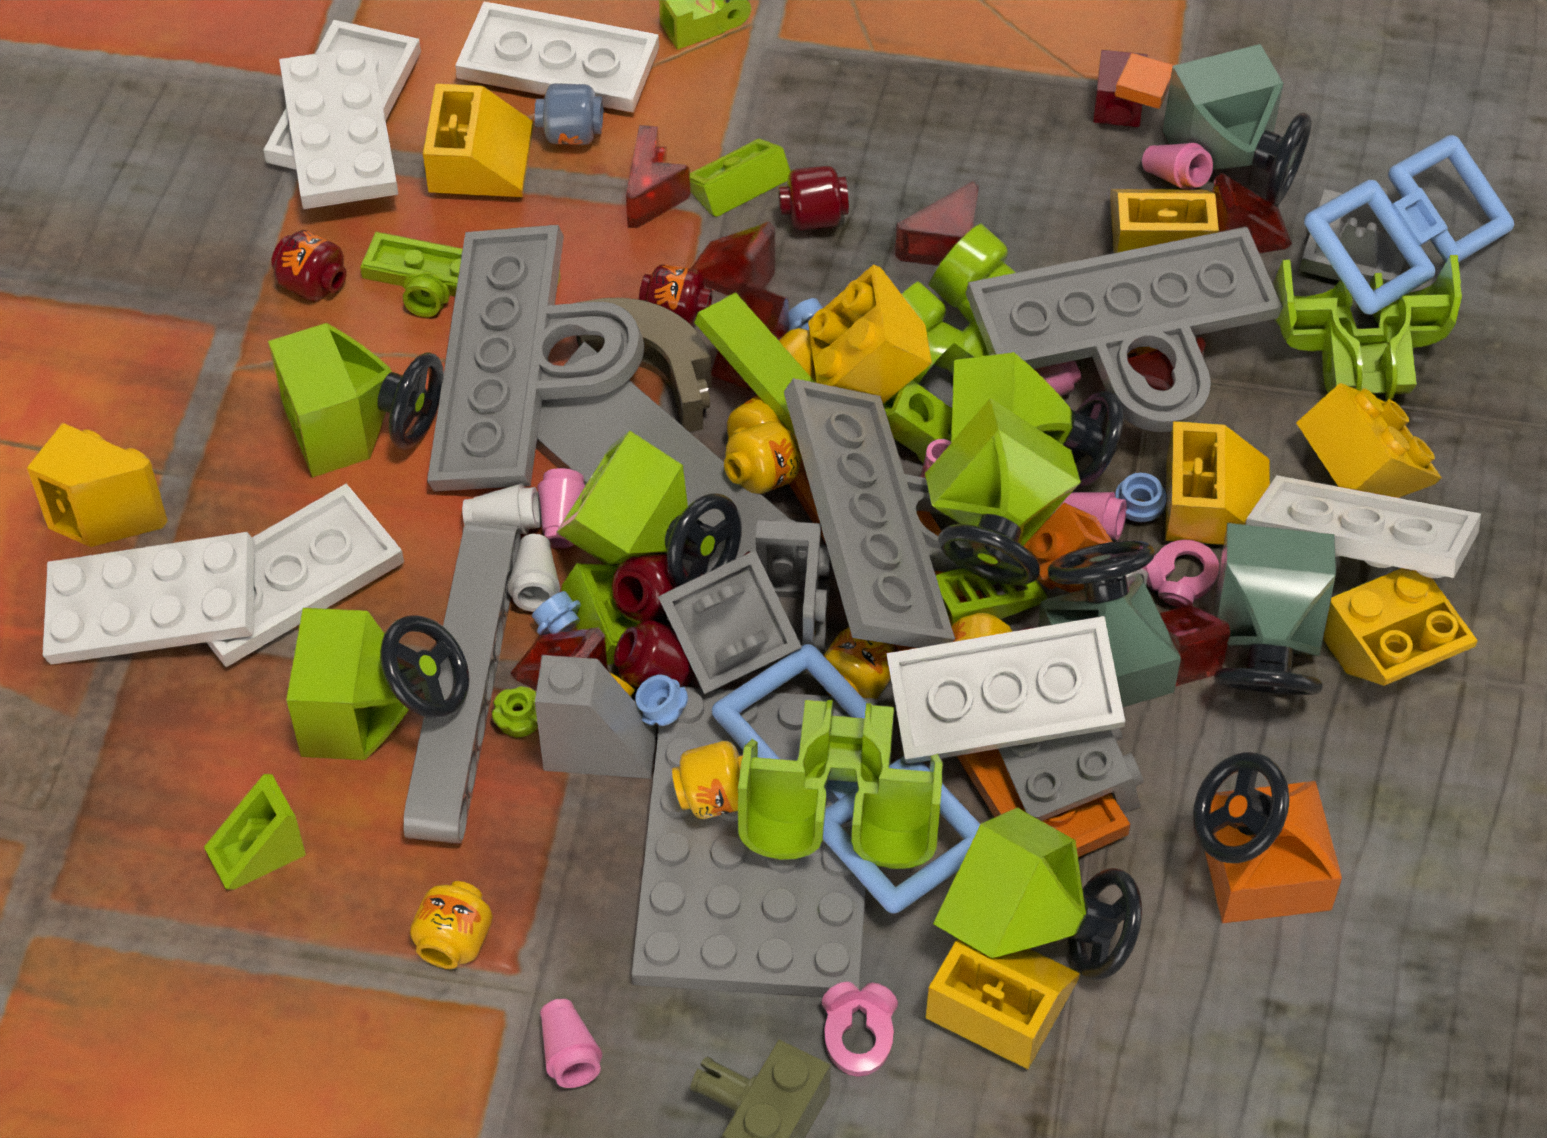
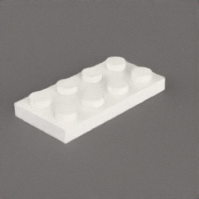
[455,1,659,113]
[263,20,421,169]
[279,45,398,209]
[1246,475,1481,578]
[207,483,404,667]
[43,532,255,665]
[887,616,1125,764]

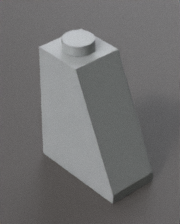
[535,655,657,779]

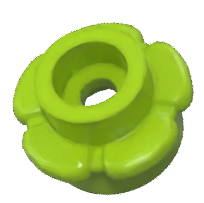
[403,271,450,317]
[492,686,538,737]

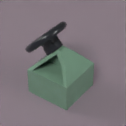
[1163,44,1312,204]
[1213,523,1336,695]
[1037,540,1181,707]

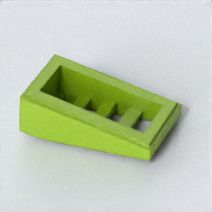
[936,566,1047,627]

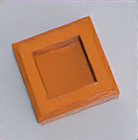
[1115,53,1173,109]

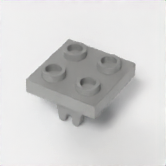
[1299,183,1405,285]
[658,550,802,694]

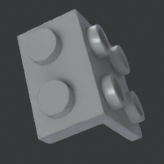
[755,519,830,650]
[998,728,1144,821]

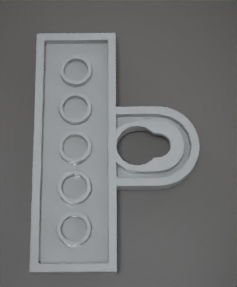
[427,225,644,491]
[966,227,1283,432]
[784,378,974,648]

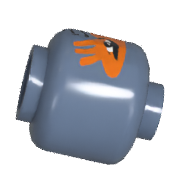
[535,83,603,145]

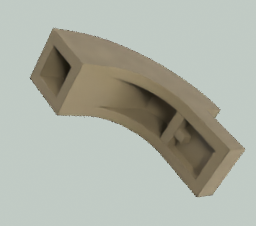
[572,298,712,432]

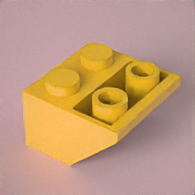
[423,84,533,197]
[1110,189,1219,253]
[808,264,932,404]
[1296,383,1442,498]
[1165,421,1270,545]
[27,423,168,547]
[1323,568,1478,686]
[926,939,1080,1069]

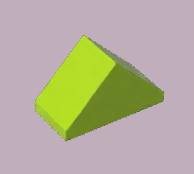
[204,774,306,890]

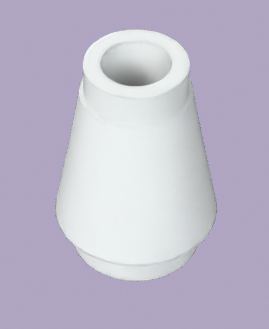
[462,483,541,534]
[508,534,560,612]

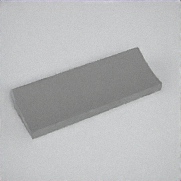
[536,341,789,577]

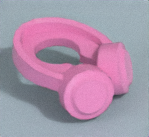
[1143,540,1219,607]
[822,982,898,1077]

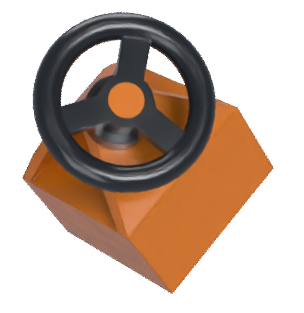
[1193,752,1342,924]

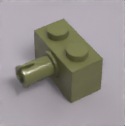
[690,1039,831,1138]

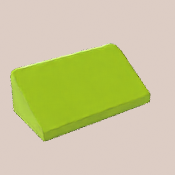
[682,138,790,217]
[561,563,640,666]

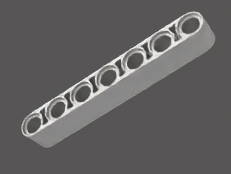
[404,521,521,843]

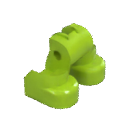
[902,223,1016,384]
[1272,255,1462,400]
[738,700,943,869]

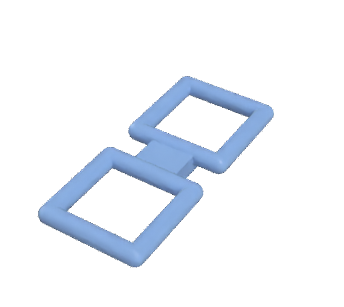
[1304,135,1514,315]
[712,644,980,914]

